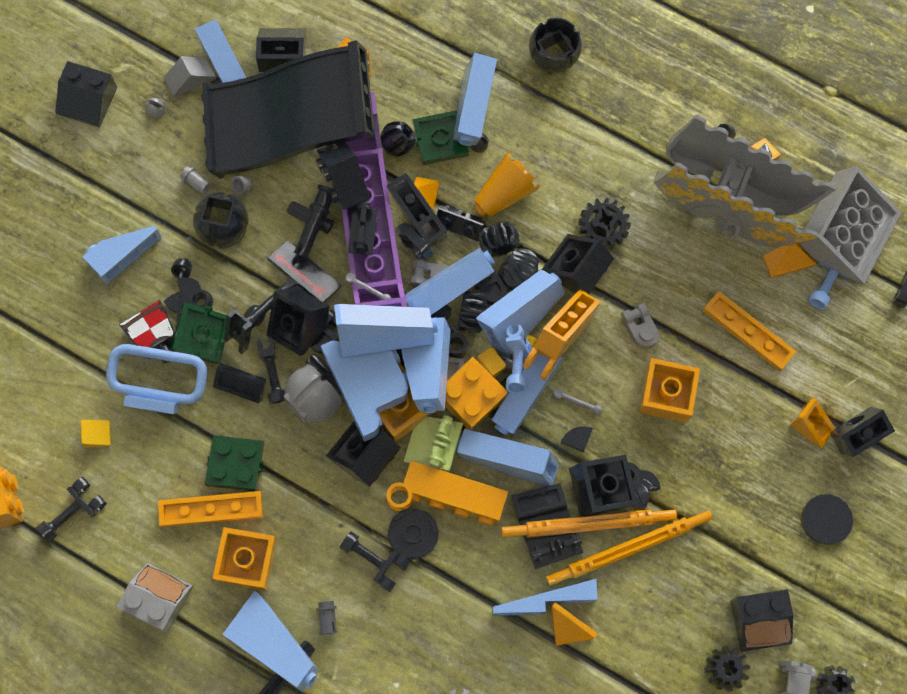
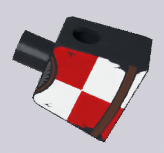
[119,300,175,364]

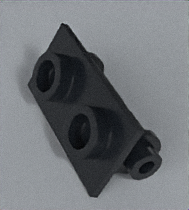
[348,202,378,255]
[437,204,486,242]

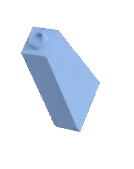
[453,53,497,146]
[405,248,495,315]
[476,270,565,356]
[334,304,438,357]
[401,317,450,413]
[492,354,565,435]
[456,429,559,487]
[223,591,318,692]

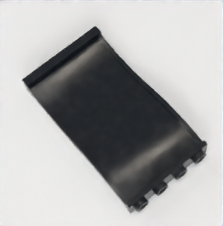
[201,40,375,179]

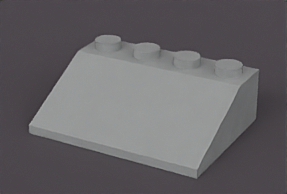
[799,165,901,284]

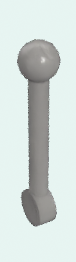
[346,273,391,300]
[554,388,602,415]

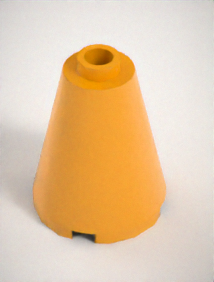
[473,153,540,218]

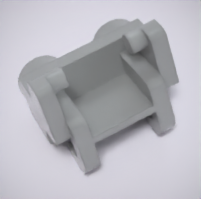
[779,661,816,694]

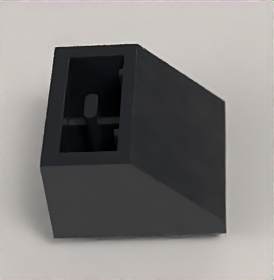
[256,28,306,72]

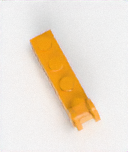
[523,290,601,381]
[386,460,508,526]

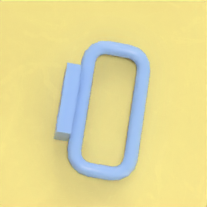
[106,344,207,414]

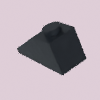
[386,173,448,249]

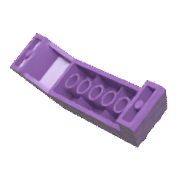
[341,92,407,307]

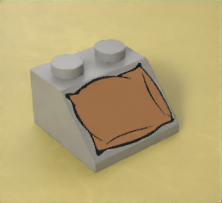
[117,563,193,633]

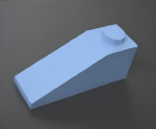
[82,226,162,285]

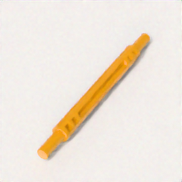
[501,510,677,538]
[546,510,713,586]

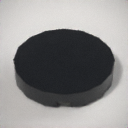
[801,494,853,545]
[388,508,439,560]

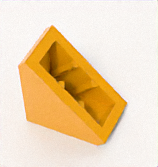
[790,398,835,448]

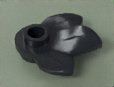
[164,277,213,322]
[628,462,660,510]

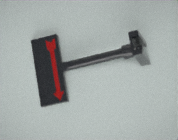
[224,241,341,354]

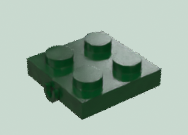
[412,110,469,165]
[170,302,227,364]
[205,435,264,492]

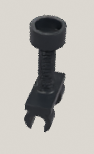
[257,336,285,404]
[36,477,107,543]
[339,531,410,592]

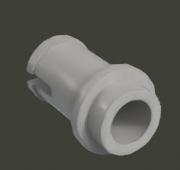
[179,166,211,195]

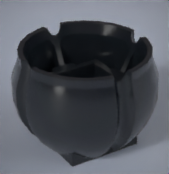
[529,17,582,74]
[193,192,249,248]

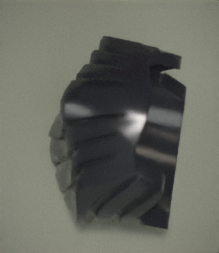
[498,249,539,290]

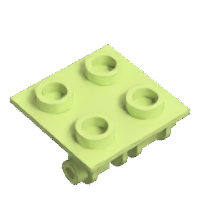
[404,416,463,471]

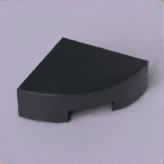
[560,426,593,452]

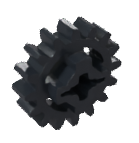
[578,198,631,249]

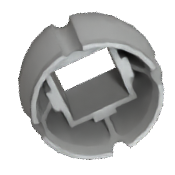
[284,364,342,424]

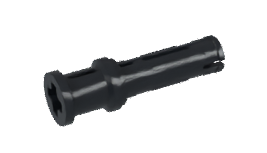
[293,184,333,259]

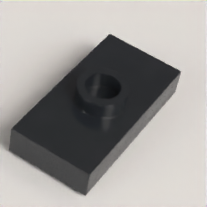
[213,363,267,404]
[511,483,567,522]

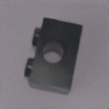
[829,407,895,457]

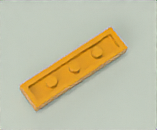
[703,291,797,372]
[158,491,263,527]

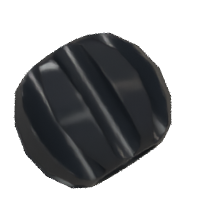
[380,121,415,156]
[816,665,856,694]

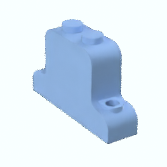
[321,341,409,442]

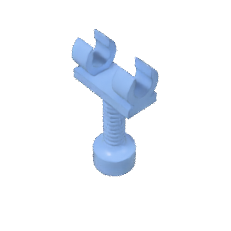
[808,262,849,310]
[506,324,532,394]

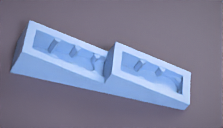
[195,19,246,83]
[492,579,598,616]

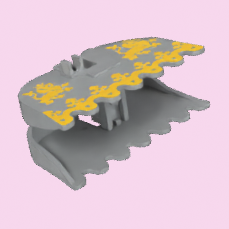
[653,115,837,247]

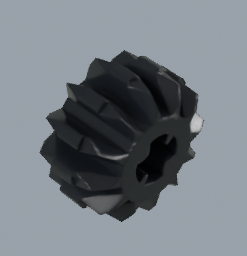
[478,221,520,257]
[458,291,487,333]
[704,646,750,692]

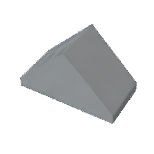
[164,56,216,98]

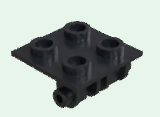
[519,509,583,570]

